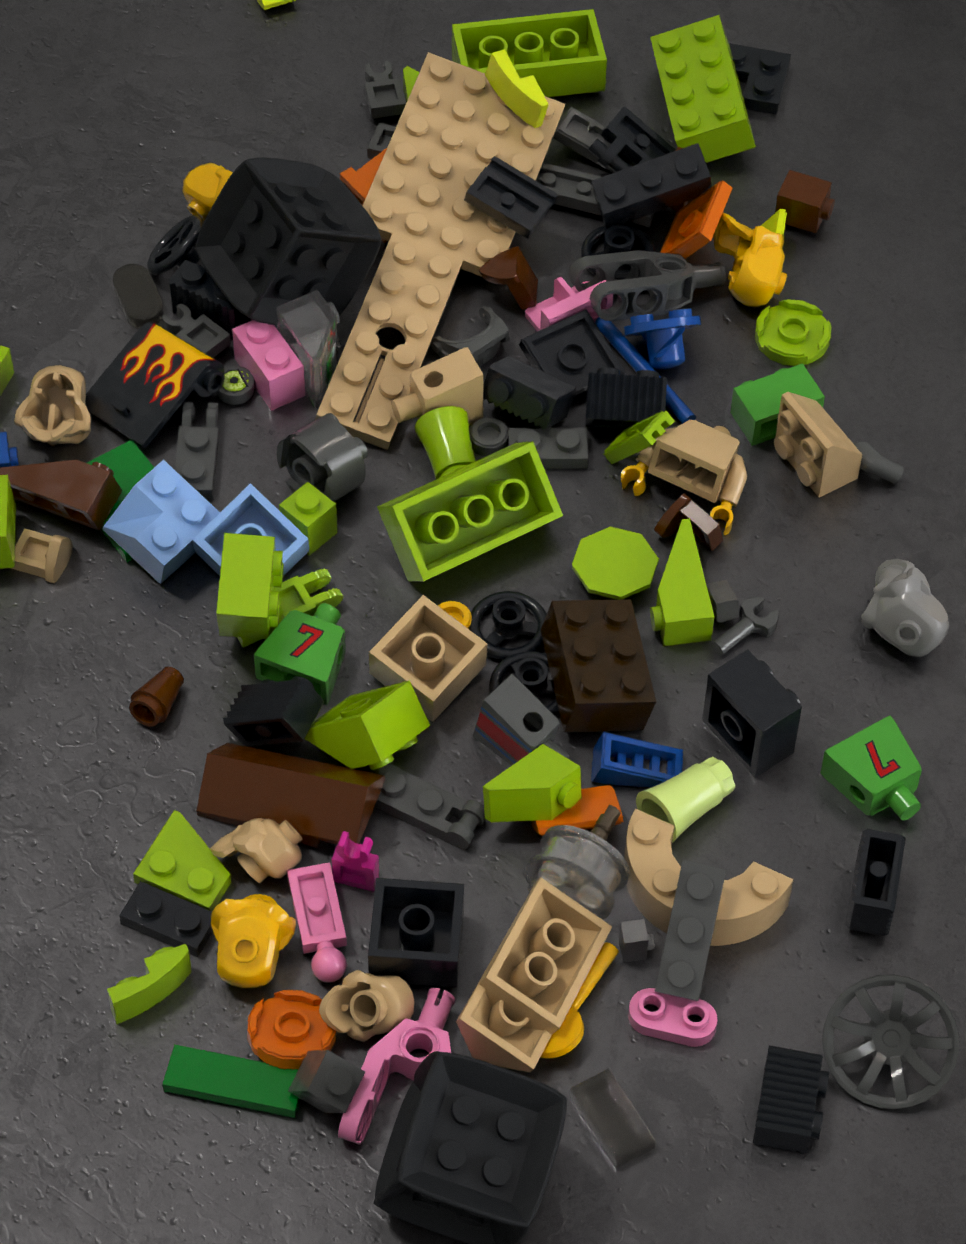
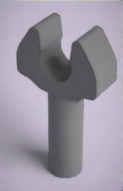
[711,596,780,656]

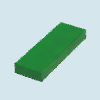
[162,1044,301,1118]

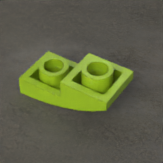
[107,944,192,1024]

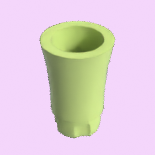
[636,757,735,843]

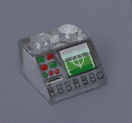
[276,290,341,409]

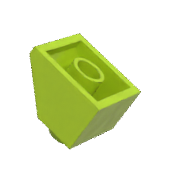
[305,680,430,770]

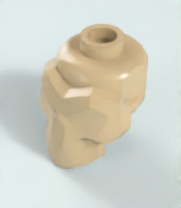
[209,818,302,883]
[319,970,415,1042]

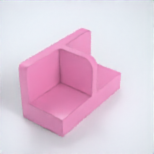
[525,277,613,332]

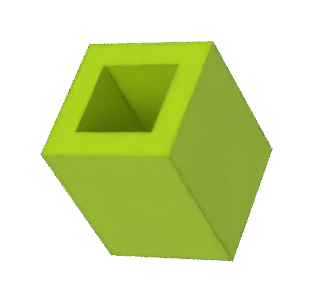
[279,482,338,556]

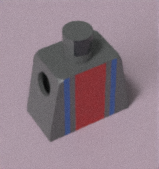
[473,674,570,766]

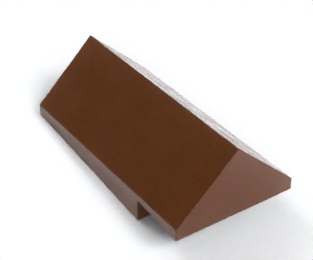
[196,743,385,848]

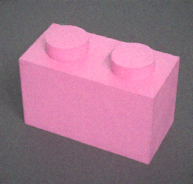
[232,320,305,411]

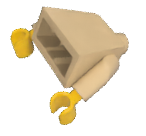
[621,420,747,535]

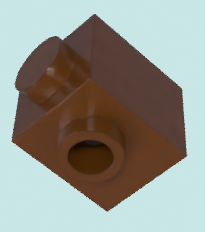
[775,170,835,233]

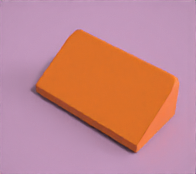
[532,785,624,836]

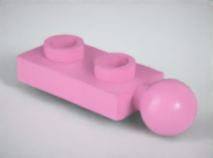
[287,862,347,983]

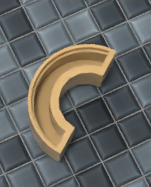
[624,808,793,946]

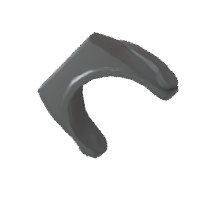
[431,306,510,367]

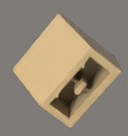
[774,392,862,498]

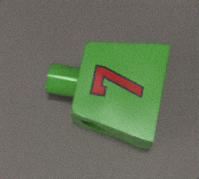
[254,603,346,705]
[820,715,922,821]

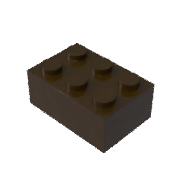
[541,599,656,732]

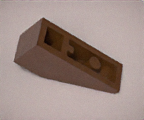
[0,459,122,531]

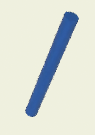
[595,317,696,424]

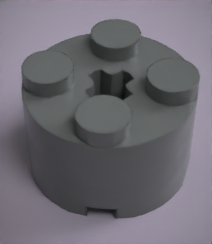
[277,413,368,502]

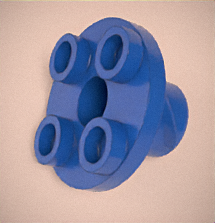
[624,308,701,369]

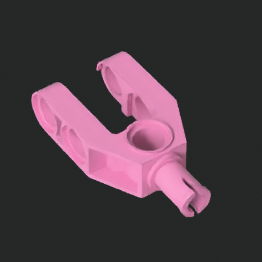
[338,988,456,1145]

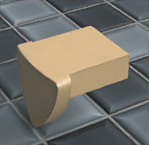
[11,529,73,583]

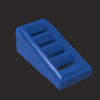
[591,732,683,788]

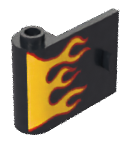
[85,322,225,449]

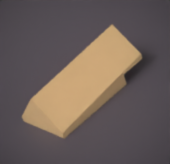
[456,877,612,1072]

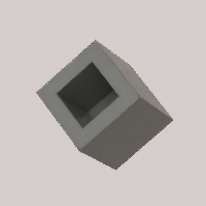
[288,1050,365,1113]

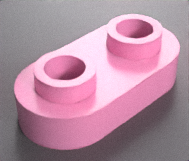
[628,988,717,1047]

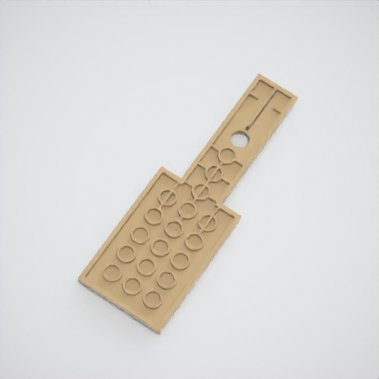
[315,52,565,450]

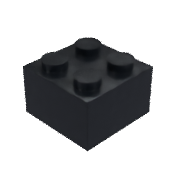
[702,649,802,778]
[368,878,464,987]

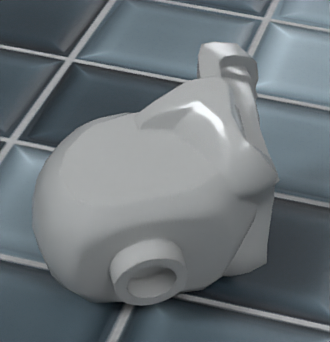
[861,558,949,657]

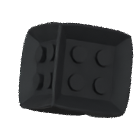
[196,157,381,328]
[373,1051,567,1244]

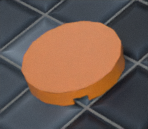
[247,990,336,1069]

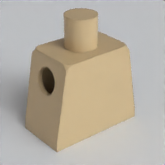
[391,347,483,426]

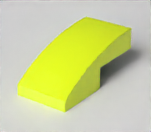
[485,49,549,128]

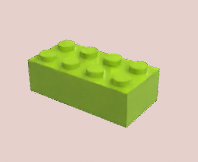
[452,9,607,97]
[650,15,756,163]
[377,441,563,582]

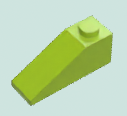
[650,518,714,646]

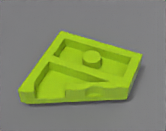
[133,810,231,911]

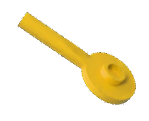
[540,942,619,1058]

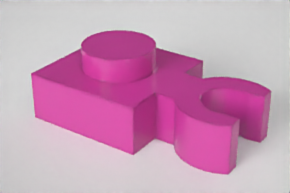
[331,831,379,892]

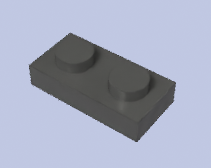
[508,428,588,469]

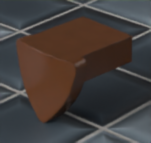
[479,246,538,310]
[654,493,724,551]

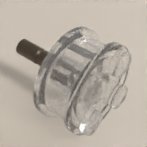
[524,805,631,920]

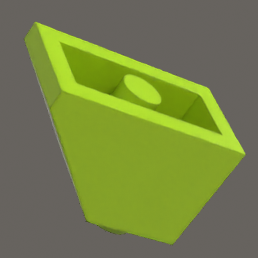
[483,744,582,822]

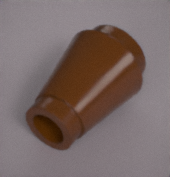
[129,666,184,727]

